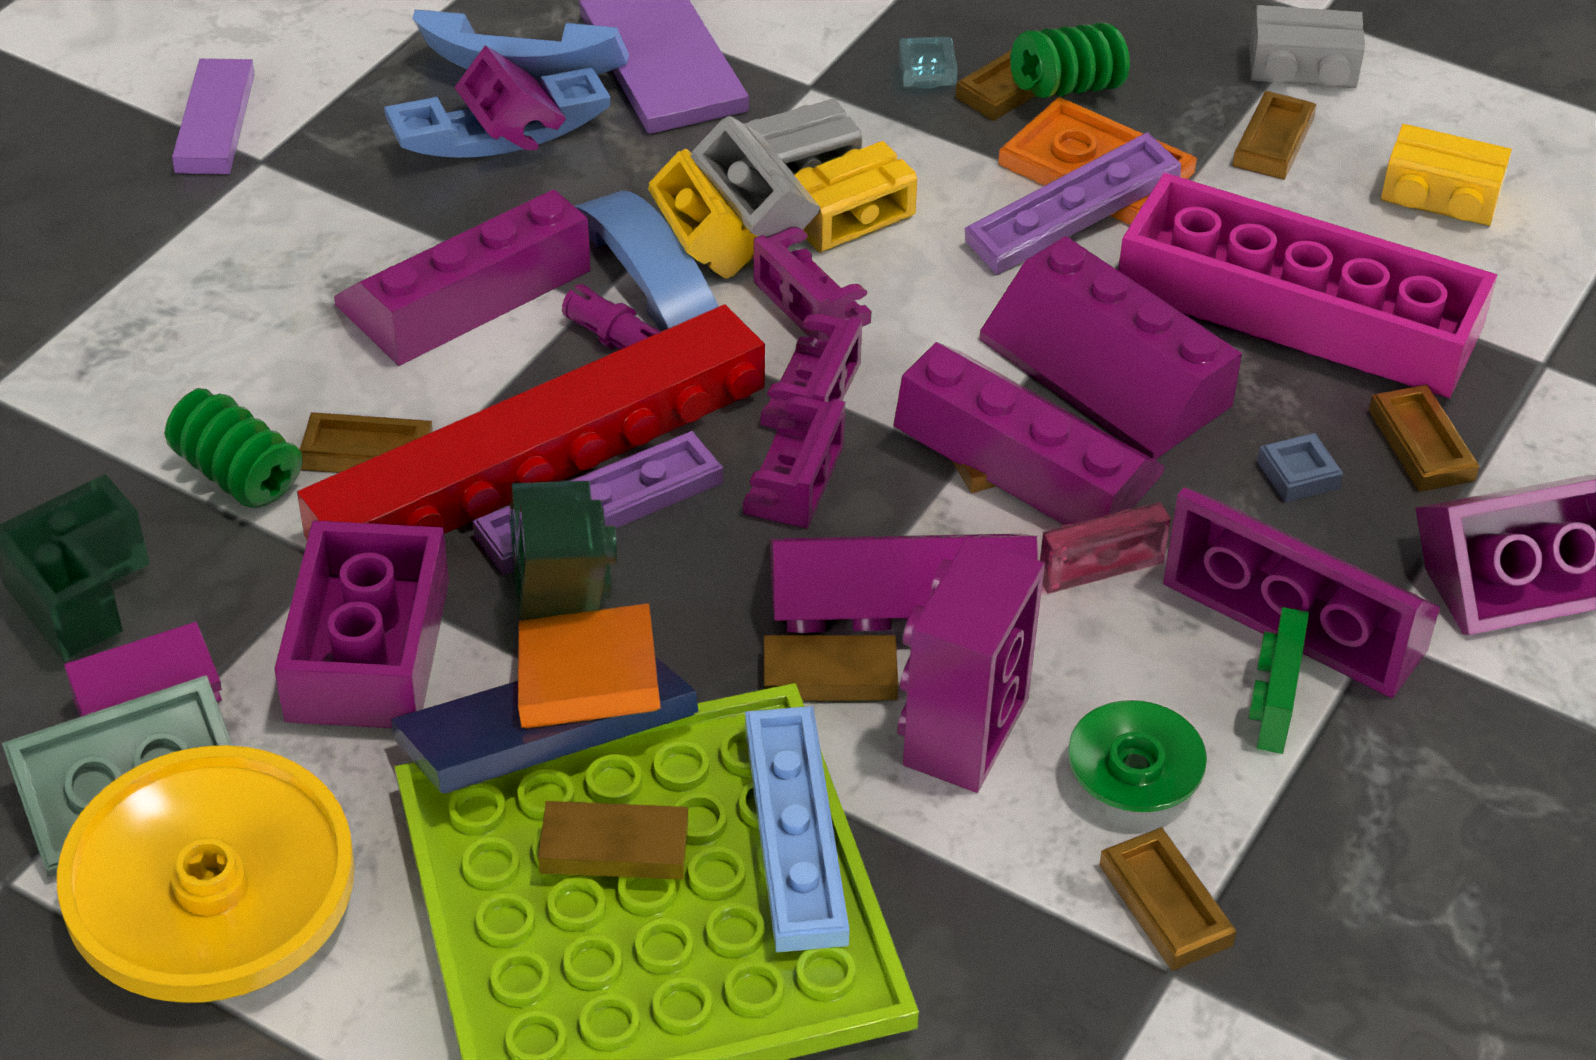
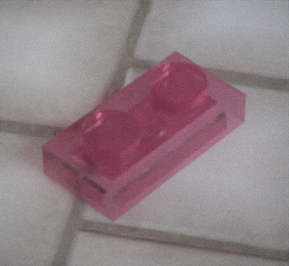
[1040,502,1171,594]

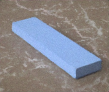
[745,706,850,952]

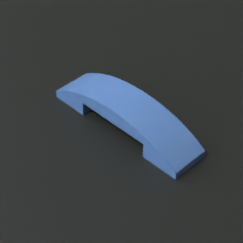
[412,9,629,83]
[384,67,610,158]
[575,190,719,332]

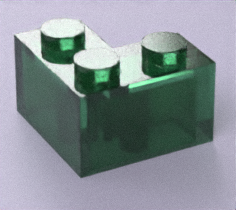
[0,474,150,661]
[509,481,617,625]

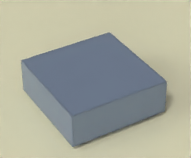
[1257,433,1343,503]

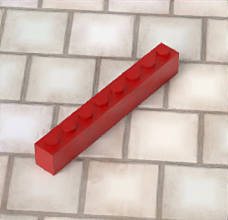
[297,304,765,540]

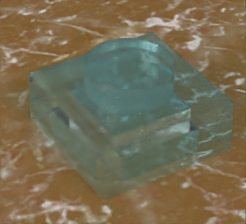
[898,37,957,89]

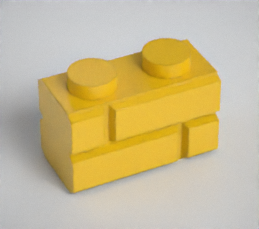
[1381,123,1512,226]
[794,141,918,253]
[648,148,758,279]

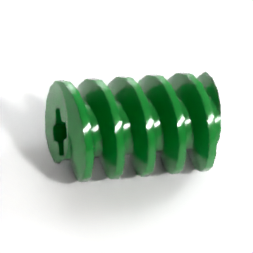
[1010,22,1130,98]
[164,388,303,508]

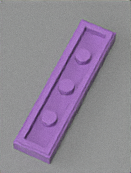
[965,132,1181,275]
[473,431,723,576]

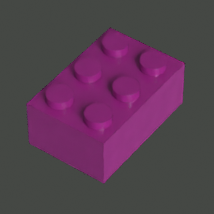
[274,521,449,729]
[897,536,1045,793]

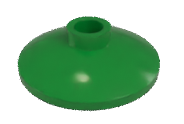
[1068,700,1207,812]

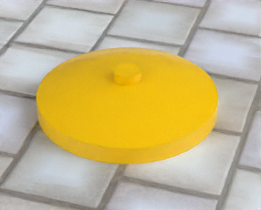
[57,745,355,1003]

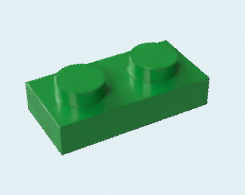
[1248,607,1309,754]

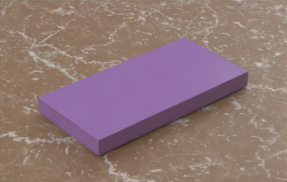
[579,0,749,134]

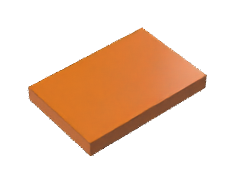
[998,97,1197,225]
[518,603,661,729]

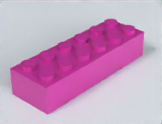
[1118,172,1498,398]

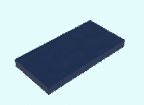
[391,656,699,794]

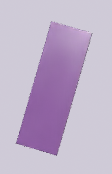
[172,58,255,174]

